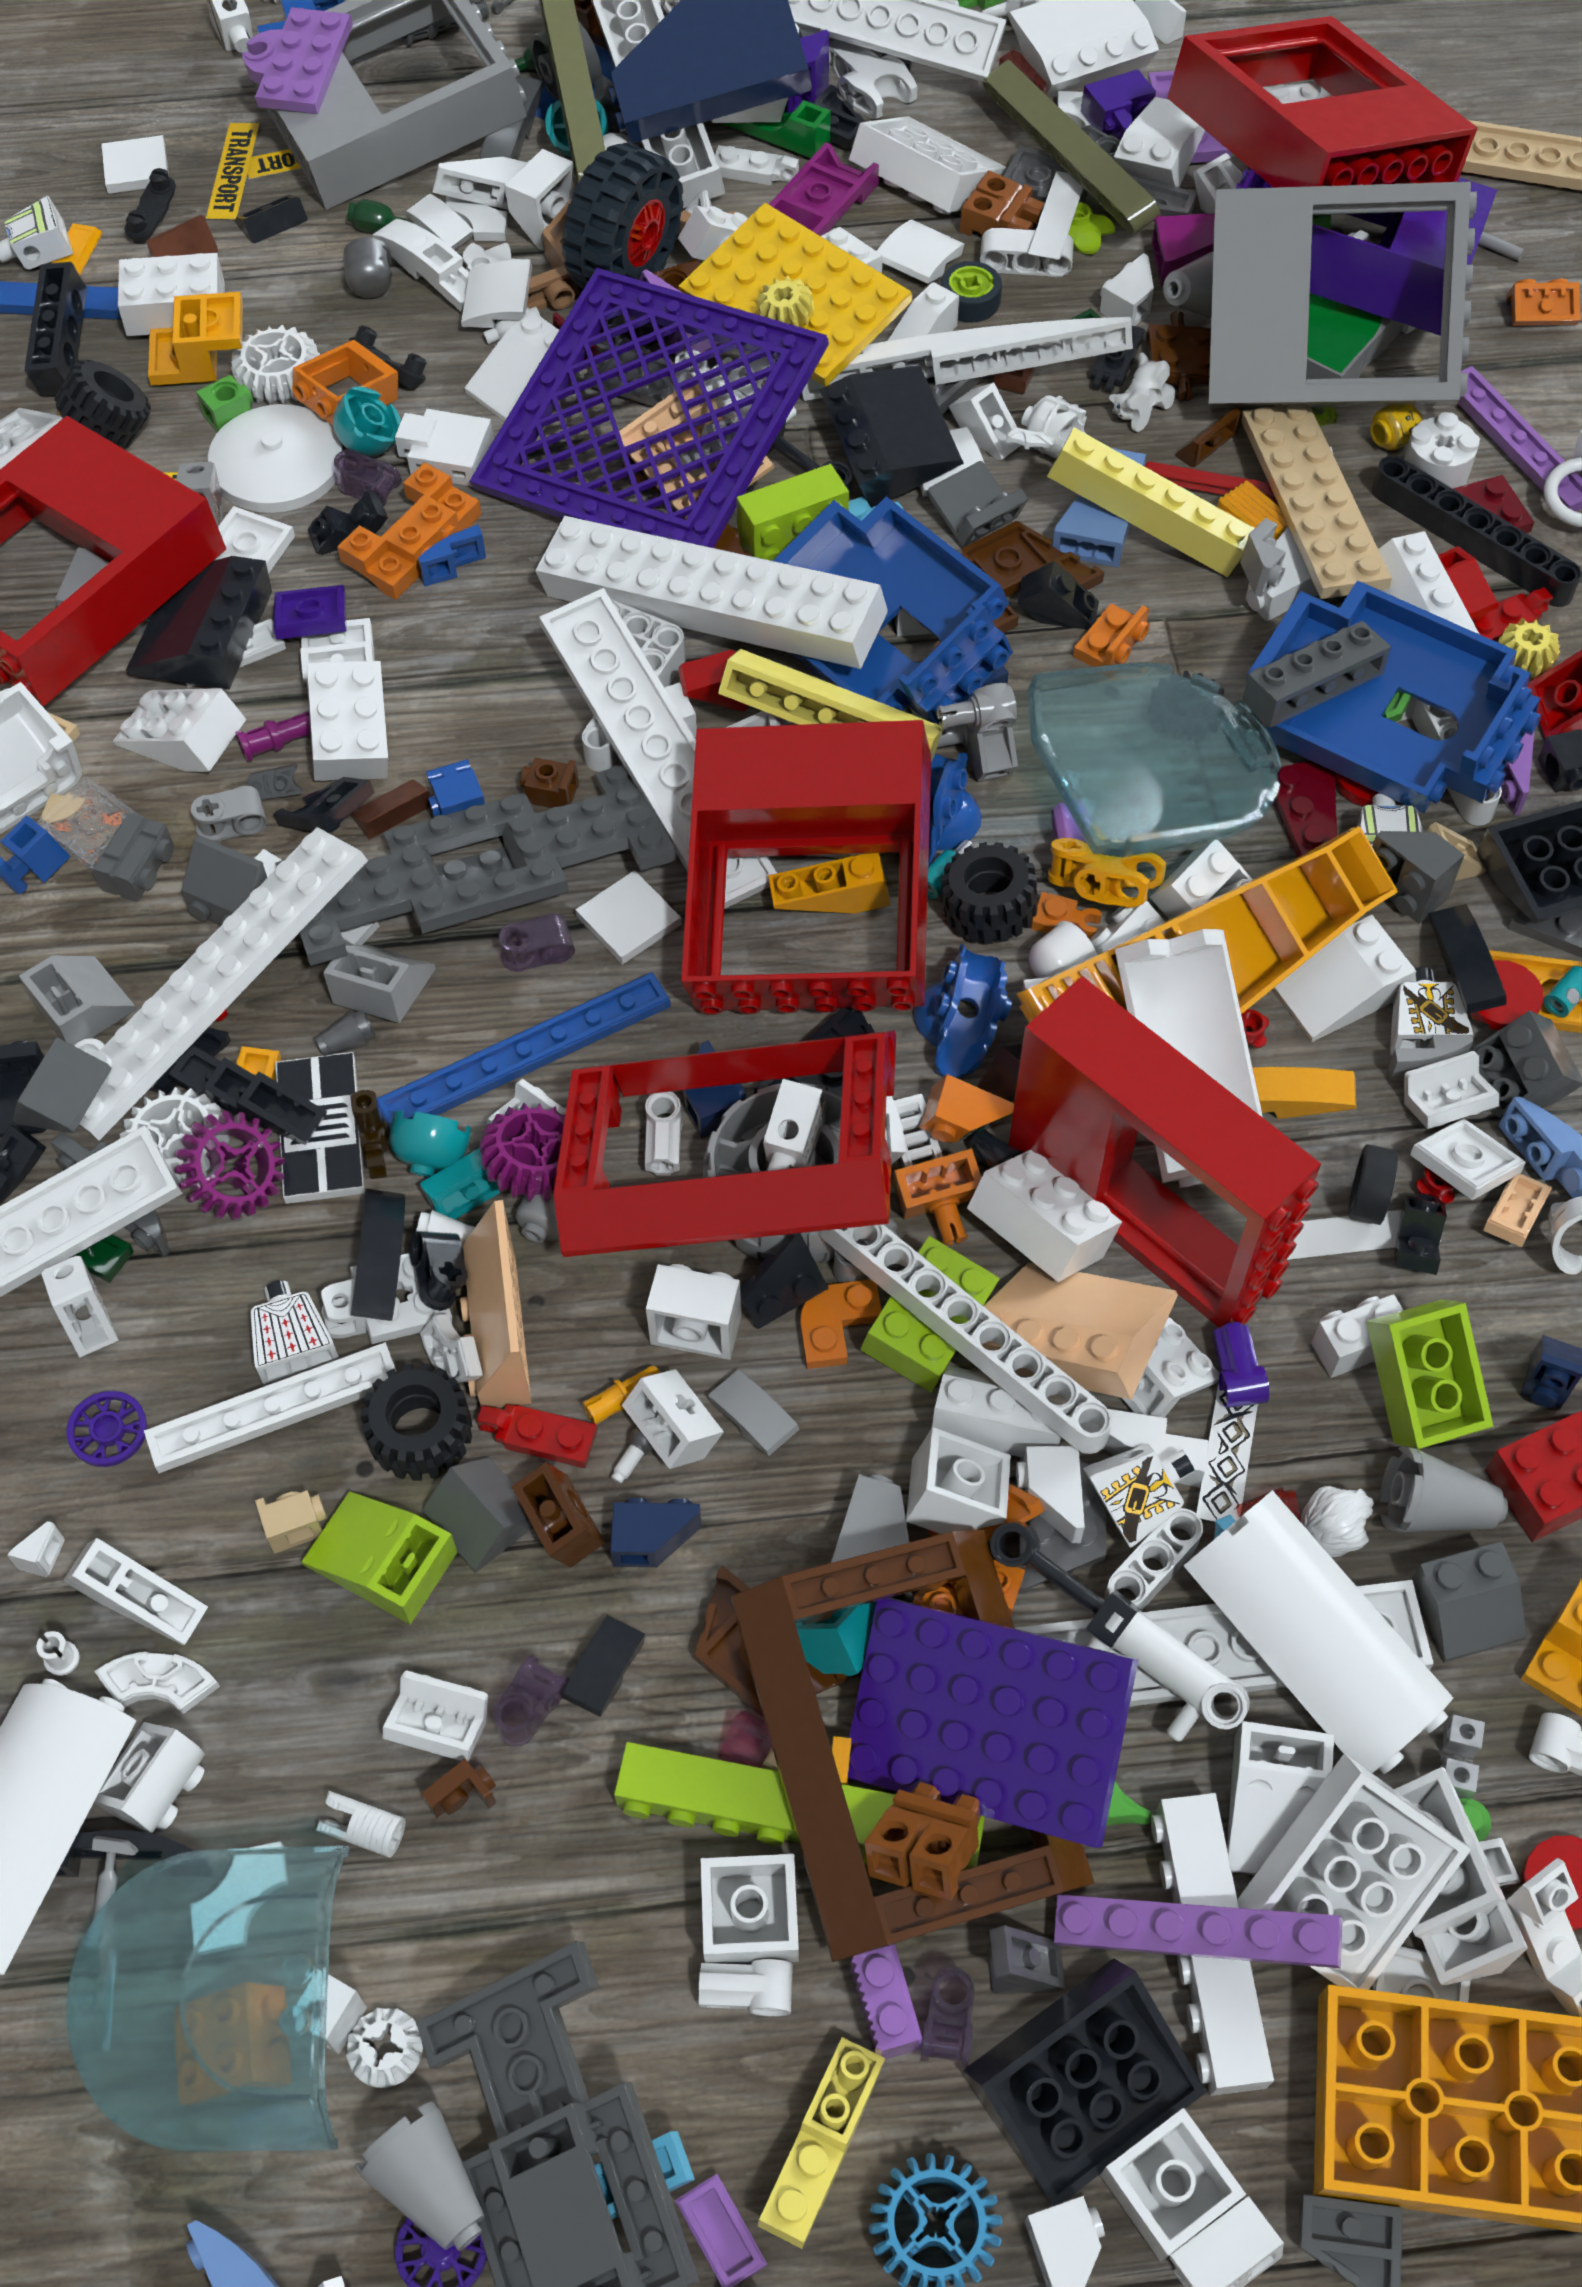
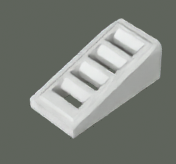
[894,1094,943,1168]

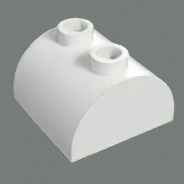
[94,1722,205,1834]

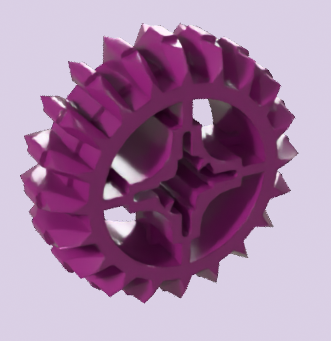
[480,1103,565,1203]
[174,1111,285,1220]

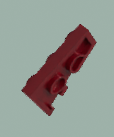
[1263,761,1337,858]

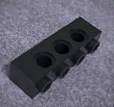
[24,262,87,396]

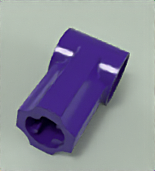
[1212,1322,1269,1408]

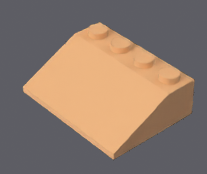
[460,1200,532,1409]
[982,1262,1178,1400]

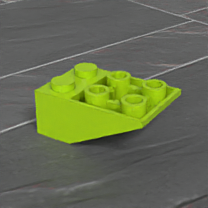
[301,1491,458,1625]

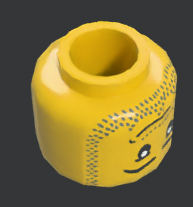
[1370,404,1422,451]

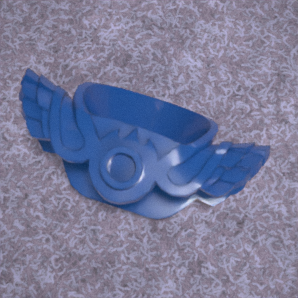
[896,753,982,867]
[914,944,1012,1079]

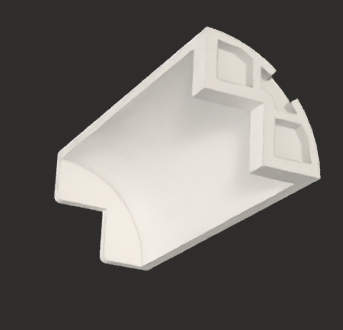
[1115,929,1263,1188]
[1184,1490,1453,1774]
[0,1679,137,1975]

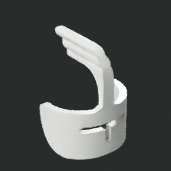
[1548,1196,1582,1274]

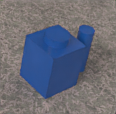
[425,759,485,817]
[0,815,71,894]

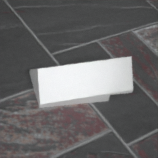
[1394,1767,1528,1985]

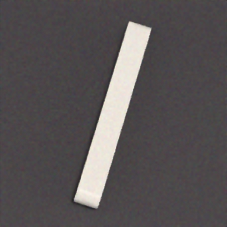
[817,1225,1112,1454]

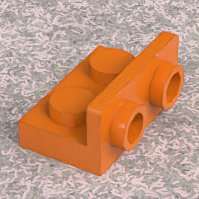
[1506,278,1581,326]
[1073,603,1150,675]

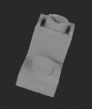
[1240,518,1286,597]

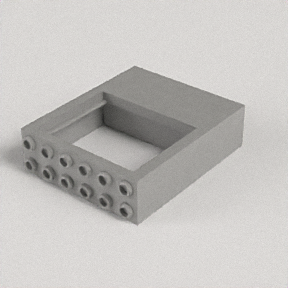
[240,0,527,210]
[1209,182,1477,409]

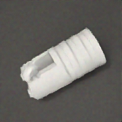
[316,1791,406,1858]

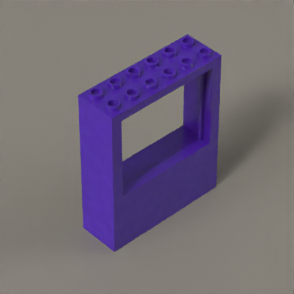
[1236,167,1497,336]

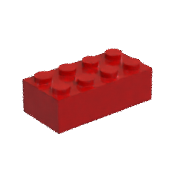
[1485,1410,1582,1542]

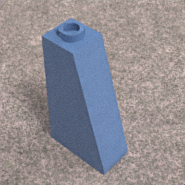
[1053,448,1146,568]

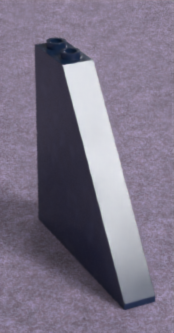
[609,0,812,144]

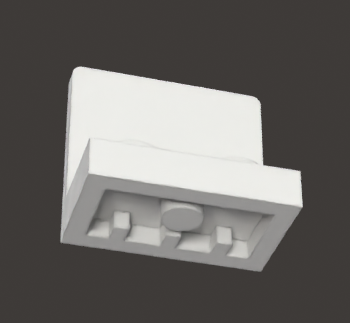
[1122,1317,1219,1418]

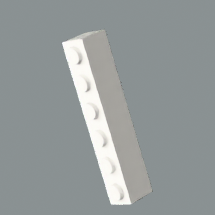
[1151,1793,1274,2096]

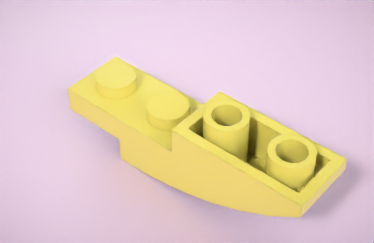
[758,2037,885,2249]

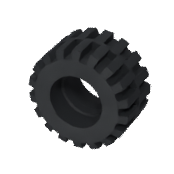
[55,359,151,449]
[941,842,1038,944]
[360,1363,473,1481]

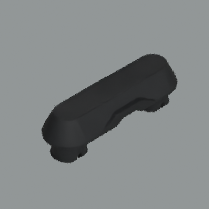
[124,168,176,245]
[349,325,427,390]

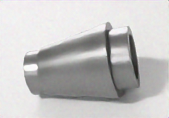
[315,1009,376,1056]

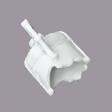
[1006,395,1087,458]

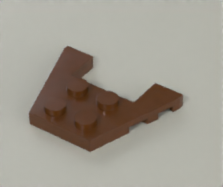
[960,521,1104,633]

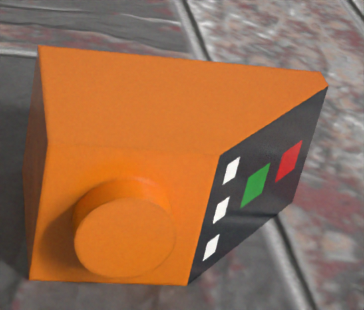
[920,1074,1014,1143]

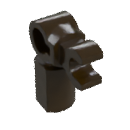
[350,1090,388,1179]

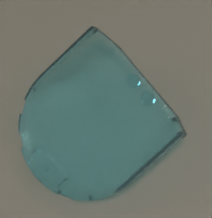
[1028,662,1281,857]
[66,1845,349,2151]

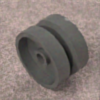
[530,21,602,101]

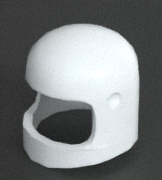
[1029,921,1097,978]

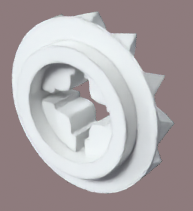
[346,2008,423,2088]

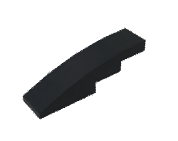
[1429,904,1507,1014]
[168,1045,327,1145]

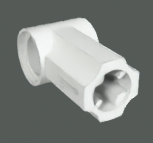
[645,1092,683,1176]
[1529,1713,1582,1776]
[699,1959,793,2016]

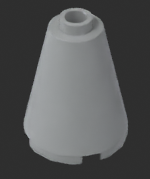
[1163,251,1214,318]
[1380,1446,1508,1533]
[354,2101,485,2251]

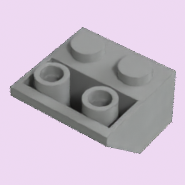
[323,945,436,1023]
[19,955,137,1046]

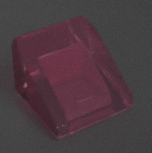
[718,1711,772,1768]

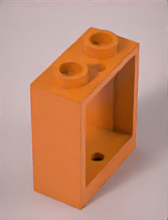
[292,340,398,426]

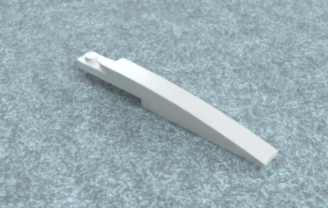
[802,317,1133,401]

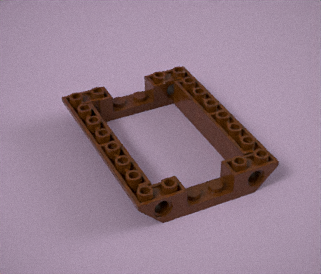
[730,1530,1095,1962]

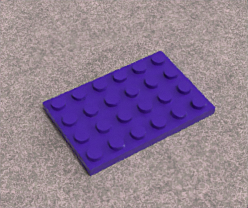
[848,1598,1139,1848]

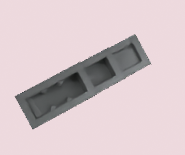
[479,76,544,160]

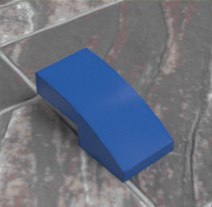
[418,525,486,586]

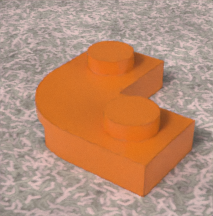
[800,1279,882,1369]

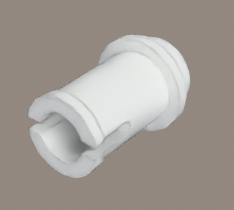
[36,1631,80,1676]

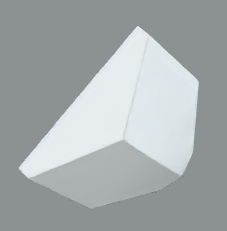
[1193,153,1243,214]

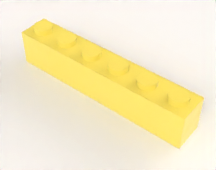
[1047,427,1255,577]
[718,649,943,762]

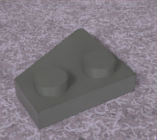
[1298,2194,1403,2287]

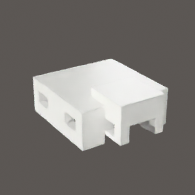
[395,409,494,486]

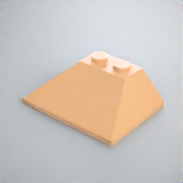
[615,384,774,520]

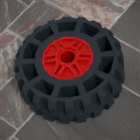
[562,143,684,289]

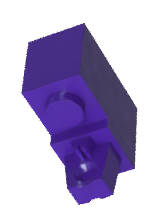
[1080,69,1156,141]

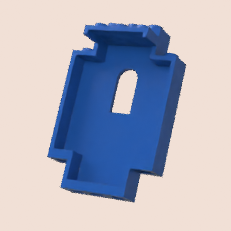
[773,496,1013,725]
[1246,580,1541,814]

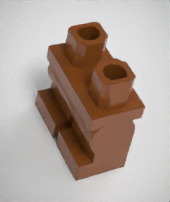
[959,170,1045,236]
[864,1782,981,1901]

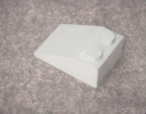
[1114,97,1205,187]
[465,311,581,421]
[1272,915,1416,1042]

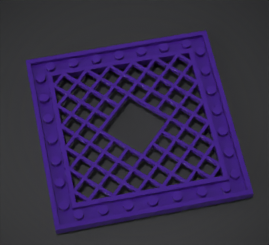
[469,268,829,548]

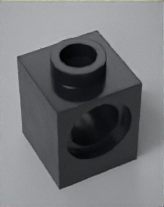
[1538,729,1582,793]

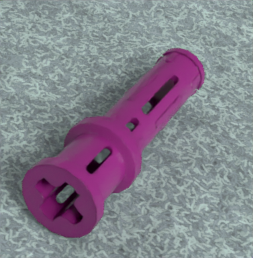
[235,711,311,762]

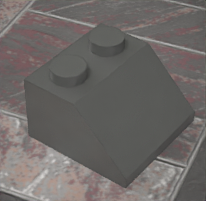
[181,835,268,925]
[1411,1541,1527,1663]

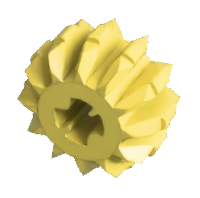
[757,275,814,327]
[1498,618,1560,679]

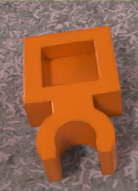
[1031,892,1102,940]

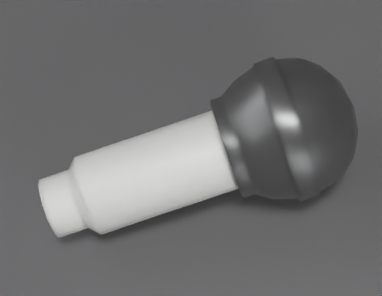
[611,1427,654,1484]

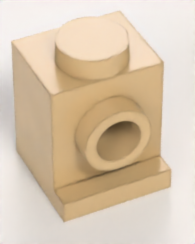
[255,1490,327,1554]

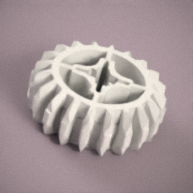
[231,325,320,405]
[120,1087,230,1188]

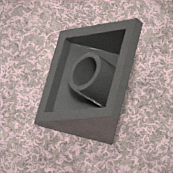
[12,1037,112,1133]
[422,1457,533,1573]

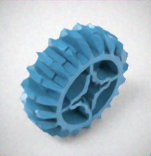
[869,2153,1002,2287]

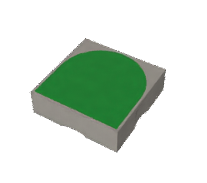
[1306,293,1403,379]

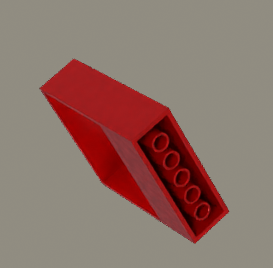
[1167,16,1478,188]
[0,416,227,707]
[681,720,931,1015]
[1009,976,1321,1328]

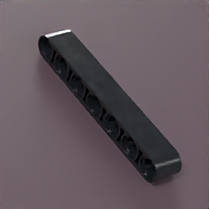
[1372,456,1582,607]

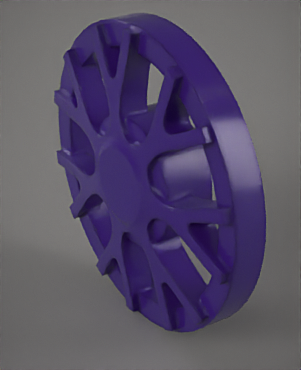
[66,1391,148,1467]
[395,2218,487,2287]

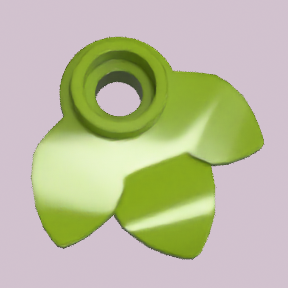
[1068,202,1115,255]

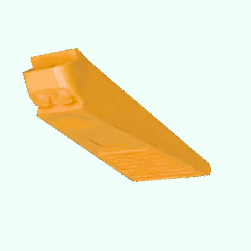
[1016,825,1398,1023]

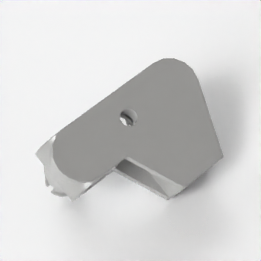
[937,683,1018,782]

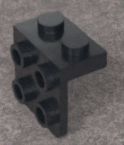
[0,1041,47,1138]

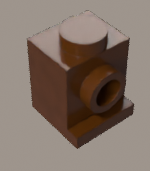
[520,757,579,808]

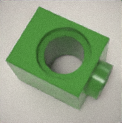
[196,374,253,433]

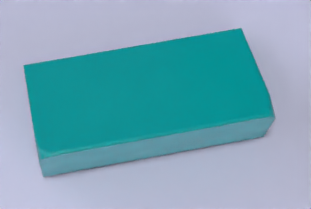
[420,1148,503,1219]

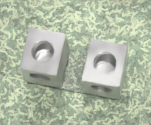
[1439,1715,1485,1799]

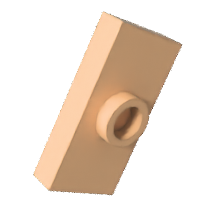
[1483,1174,1552,1247]

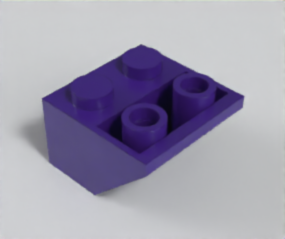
[784,29,829,113]

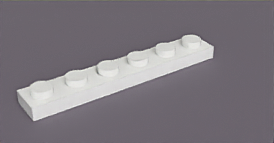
[144,1342,397,1473]

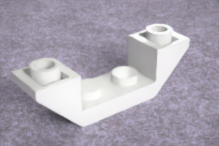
[1506,1858,1582,2017]

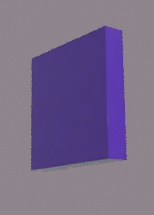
[274,585,347,639]

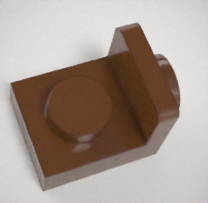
[421,1758,496,1818]

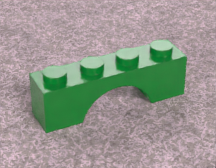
[721,100,831,158]

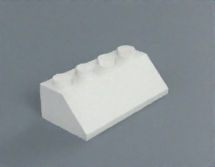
[1378,531,1479,634]

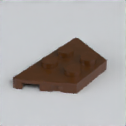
[694,1565,850,1717]

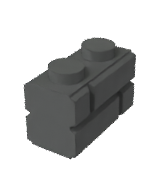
[92,813,174,902]

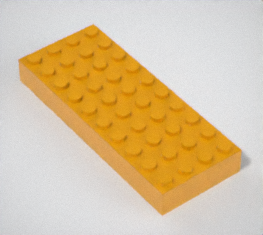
[1313,1985,1582,2233]

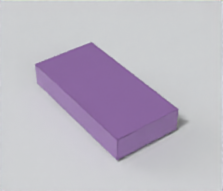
[675,2174,768,2287]

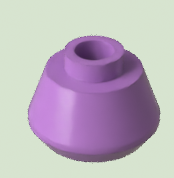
[1051,802,1093,843]

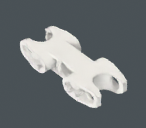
[799,28,917,119]

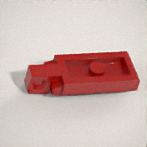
[1472,587,1553,642]
[477,1404,598,1468]

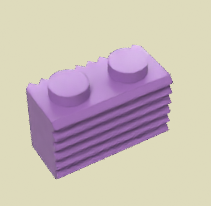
[850,1945,923,2060]

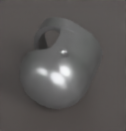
[343,237,392,298]

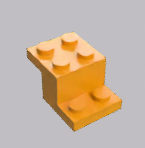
[148,292,243,386]
[1520,1577,1582,1717]

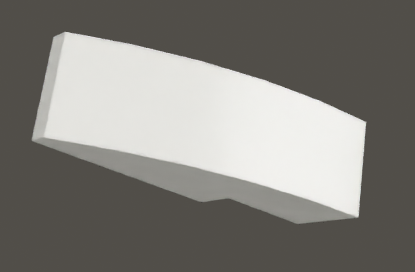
[1080,1409,1208,1488]

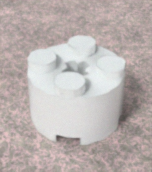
[1404,412,1480,489]

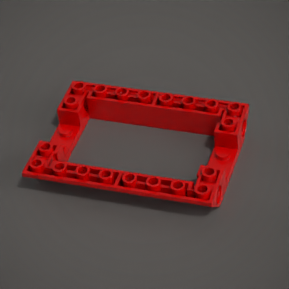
[553,1030,896,1257]

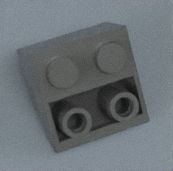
[1372,831,1465,924]
[1469,1010,1582,1119]

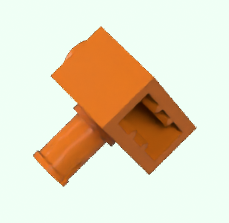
[892,1148,982,1246]

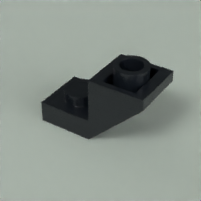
[307,490,388,555]
[1394,1193,1447,1275]

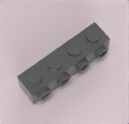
[1242,621,1391,728]

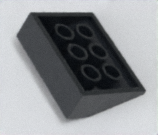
[820,365,964,508]
[126,556,272,689]
[1476,801,1582,924]
[962,1958,1207,2207]

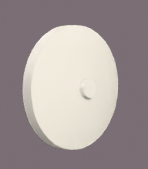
[208,404,344,513]

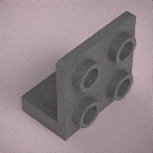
[927,461,1029,547]

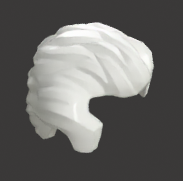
[1300,1486,1374,1557]

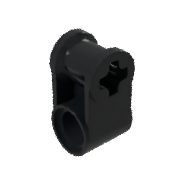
[410,1231,468,1311]

